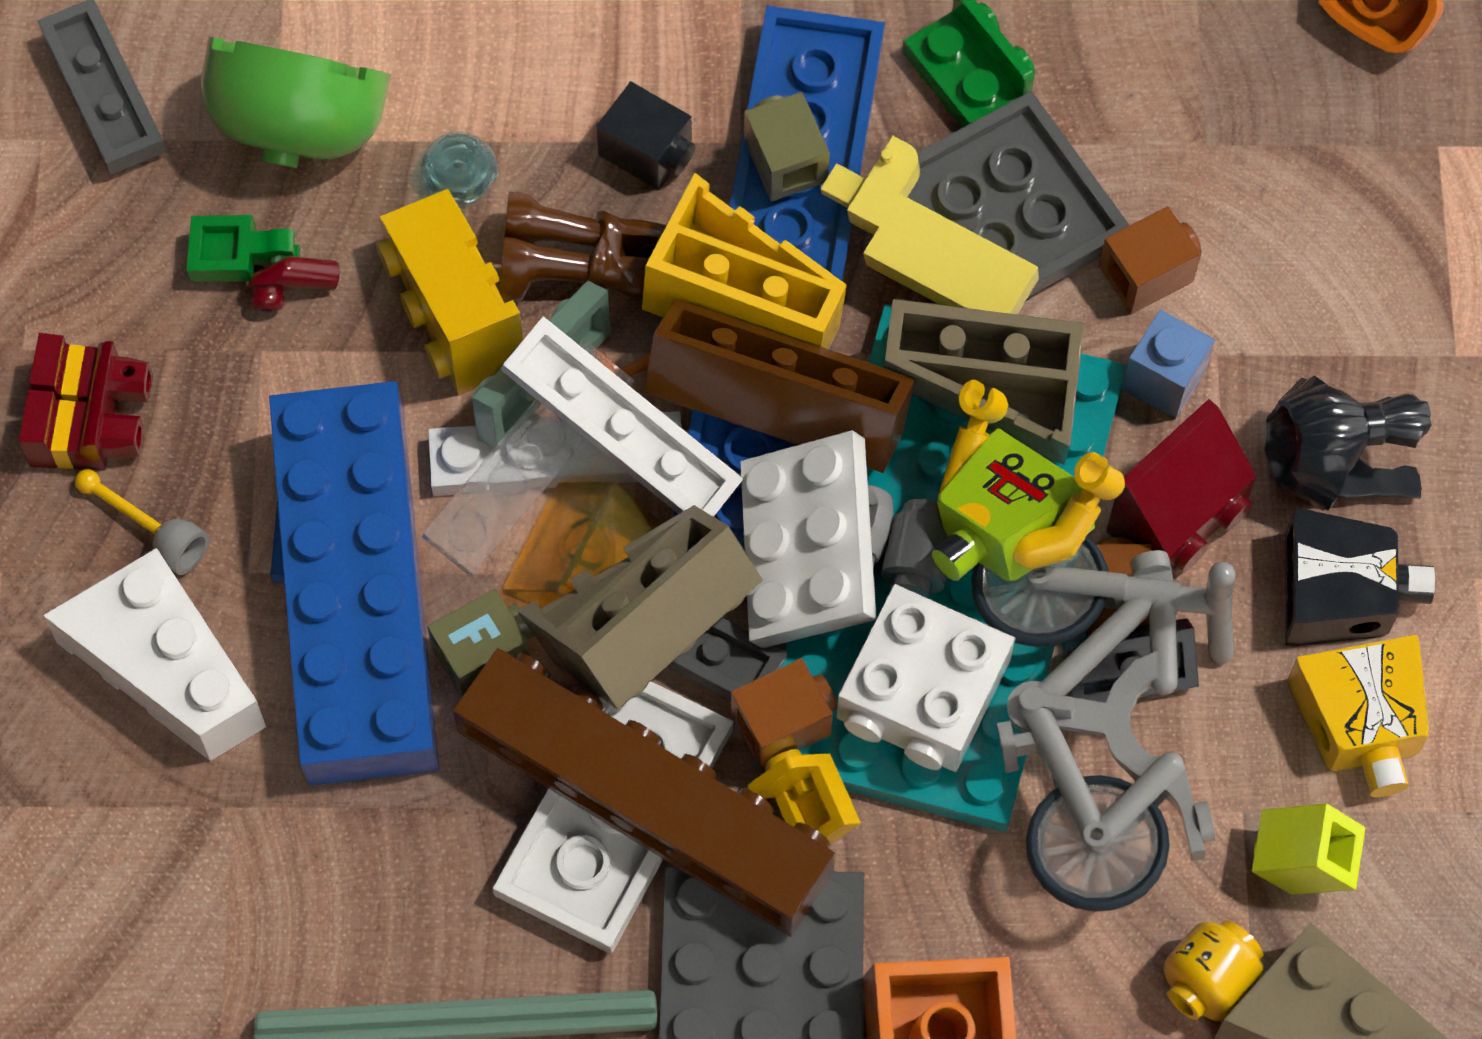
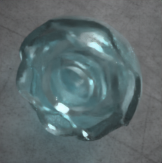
[421,132,498,204]

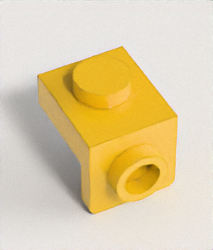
[747,749,861,845]

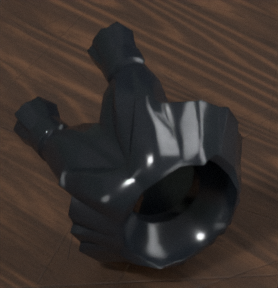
[1264,375,1432,511]

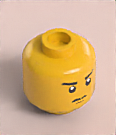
[1163,920,1264,1021]

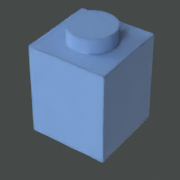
[1121,309,1215,420]

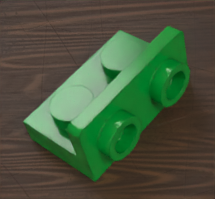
[902,0,1035,128]

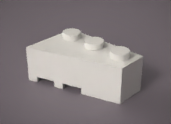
[43,548,266,761]

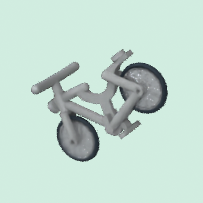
[971,536,1236,912]

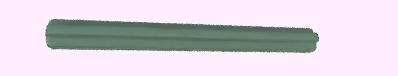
[254,990,657,1039]

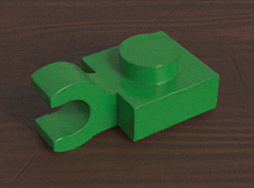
[187,215,300,282]

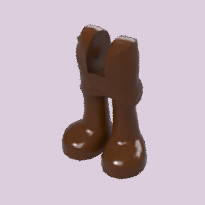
[499,191,667,303]

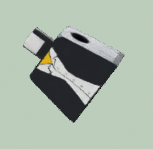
[1285,508,1435,646]

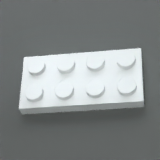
[493,681,733,955]

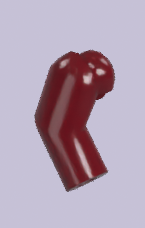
[247,256,340,312]

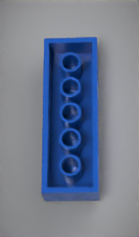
[269,381,440,786]

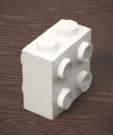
[836,584,1015,772]

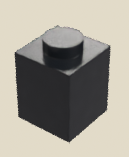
[596,81,695,190]

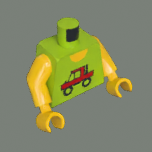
[932,380,1125,581]

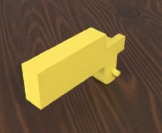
[821,136,1039,314]

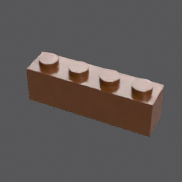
[644,299,916,474]

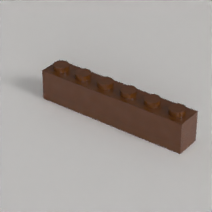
[453,647,835,937]

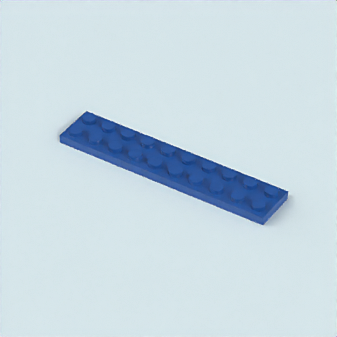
[673,5,885,551]

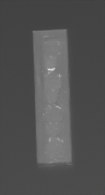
[422,340,634,577]

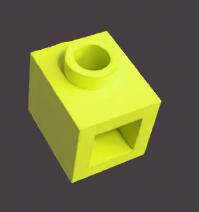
[1252,803,1366,895]

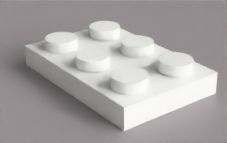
[740,430,876,648]

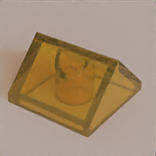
[503,482,663,609]

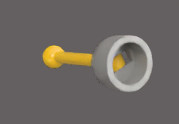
[75,469,210,575]

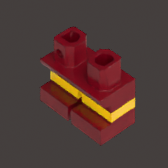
[18,333,153,471]

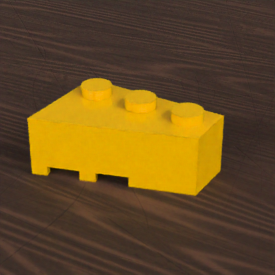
[642,173,847,349]
[376,189,523,396]

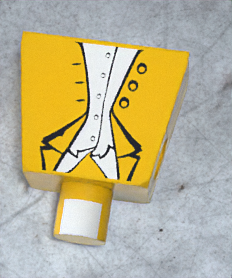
[1287,634,1429,797]

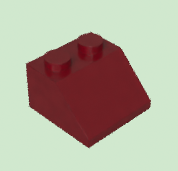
[1106,399,1257,572]

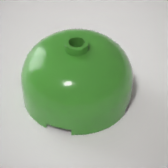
[201,36,391,168]

